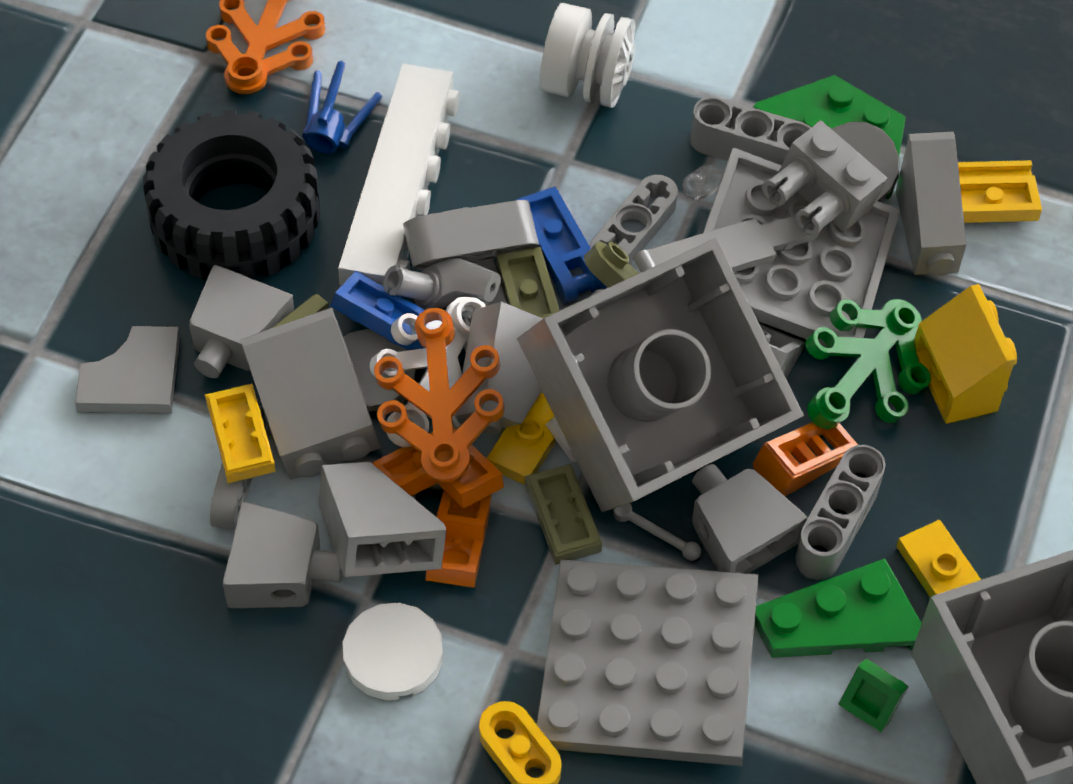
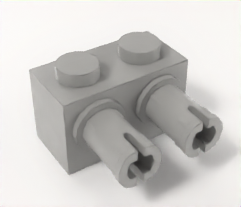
[762,121,888,236]

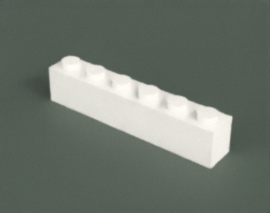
[338,63,460,287]

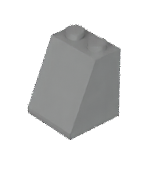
[240,308,381,480]

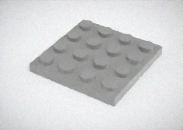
[702,148,900,347]
[537,559,758,766]

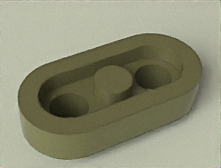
[584,242,639,288]

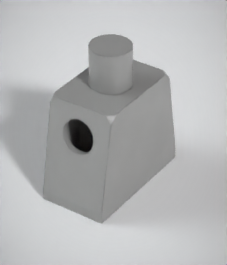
[189,265,294,378]
[692,464,807,574]
[223,502,343,608]

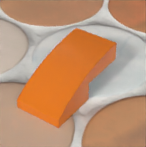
[426,490,492,588]

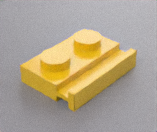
[958,160,1042,223]

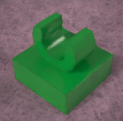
[838,659,909,732]

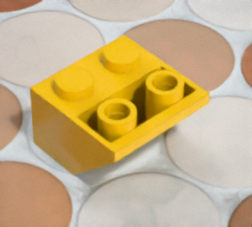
[914,284,1017,424]

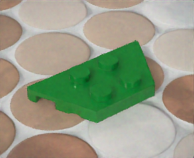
[753,75,906,200]

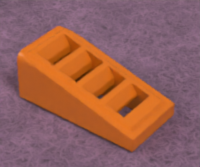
[753,422,858,496]

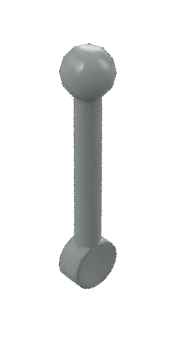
[613,503,701,561]

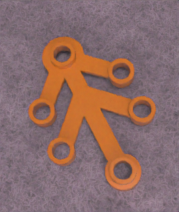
[206,0,325,94]
[374,308,505,482]

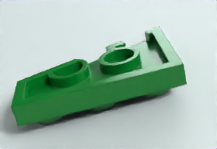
[755,558,922,658]

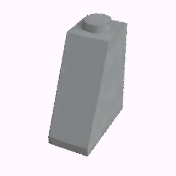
[896,131,966,275]
[455,302,543,434]
[318,462,446,577]

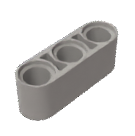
[690,97,811,165]
[403,200,539,270]
[795,445,886,580]

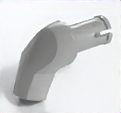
[383,258,501,310]

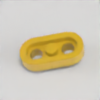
[479,701,561,784]

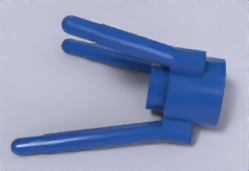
[302,61,382,154]

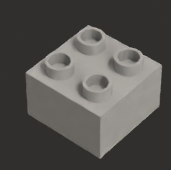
[517,238,804,512]
[911,550,1073,784]

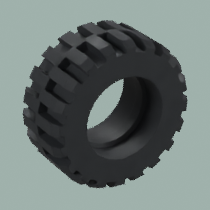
[143,110,320,280]

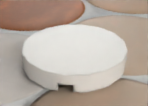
[342,603,443,701]

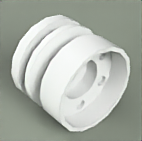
[540,3,635,108]

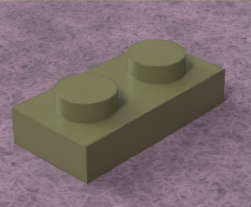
[496,247,560,319]

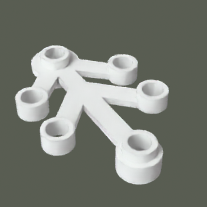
[370,297,486,447]

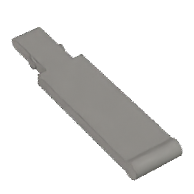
[633,215,818,272]

